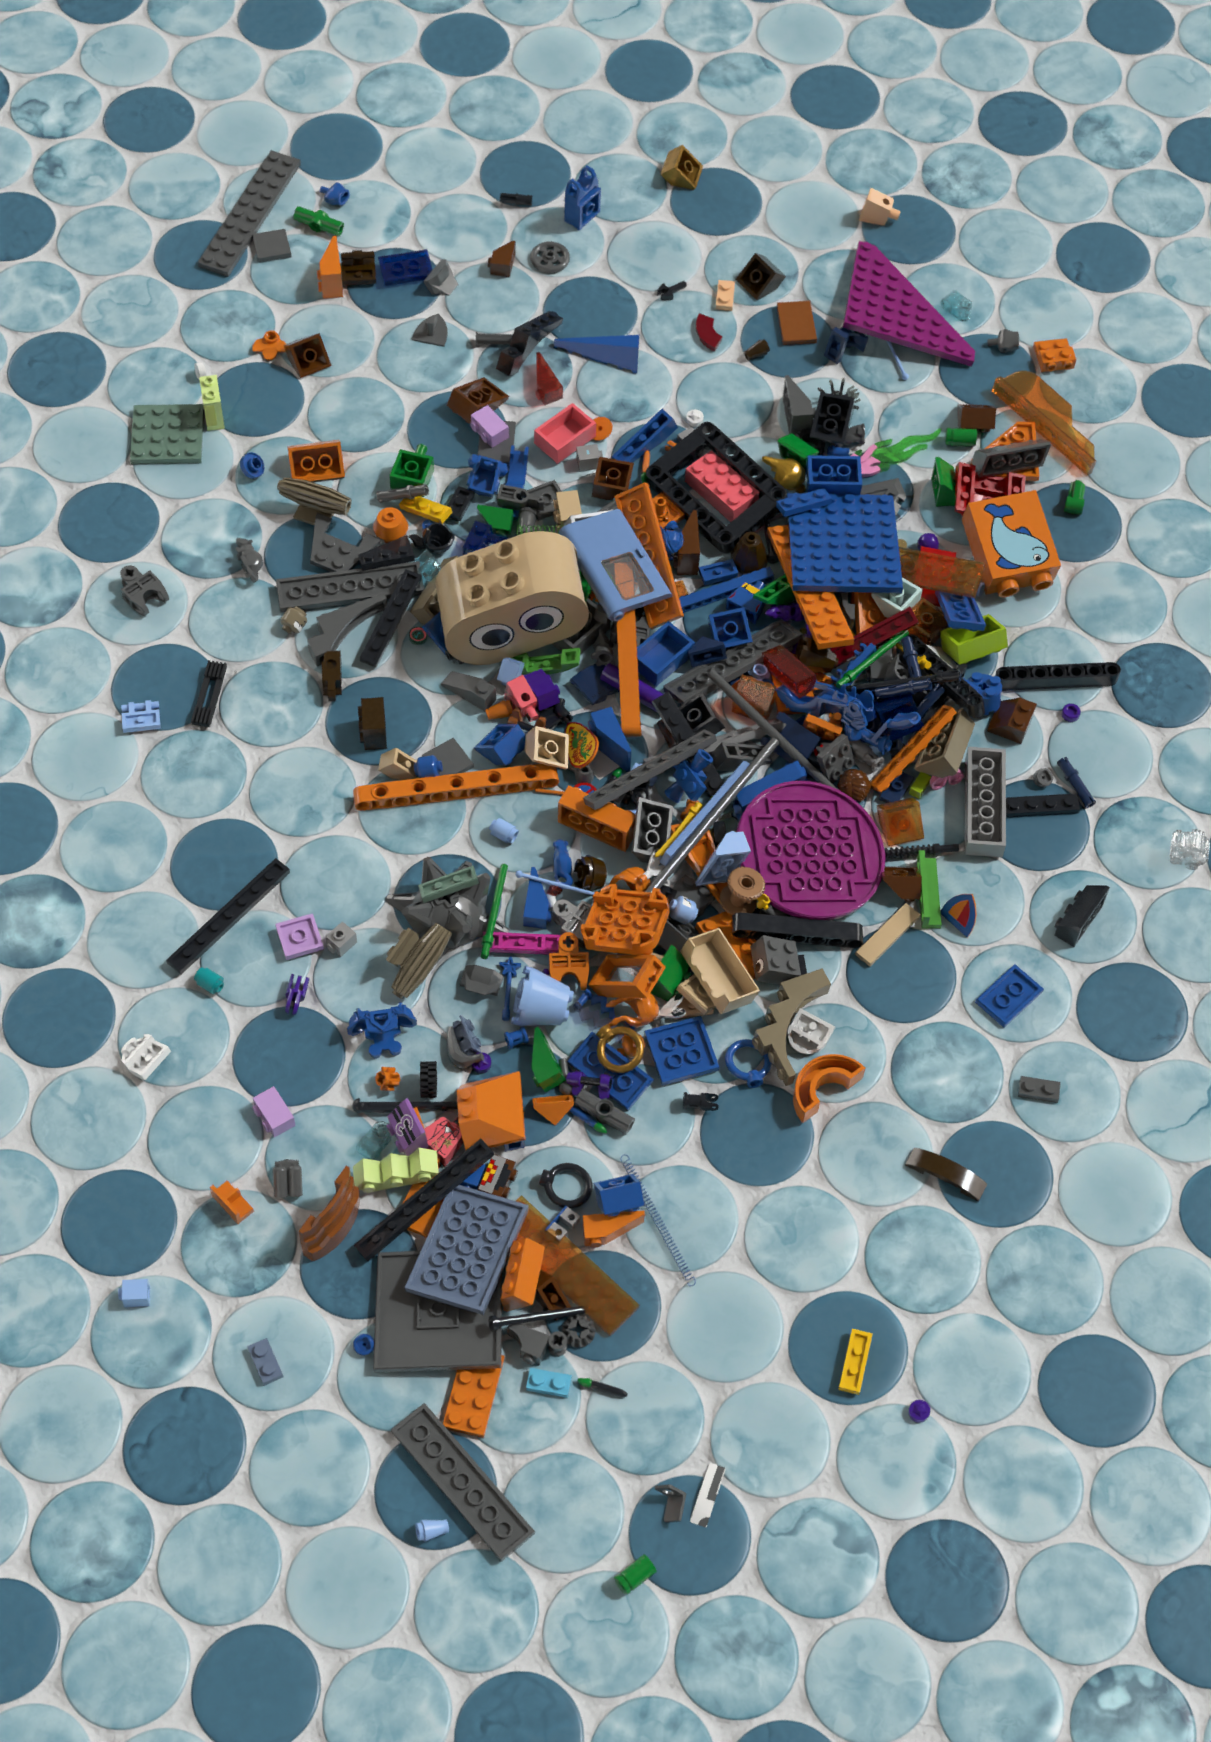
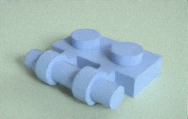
[121,700,161,733]

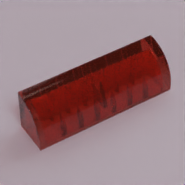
[762,644,816,698]

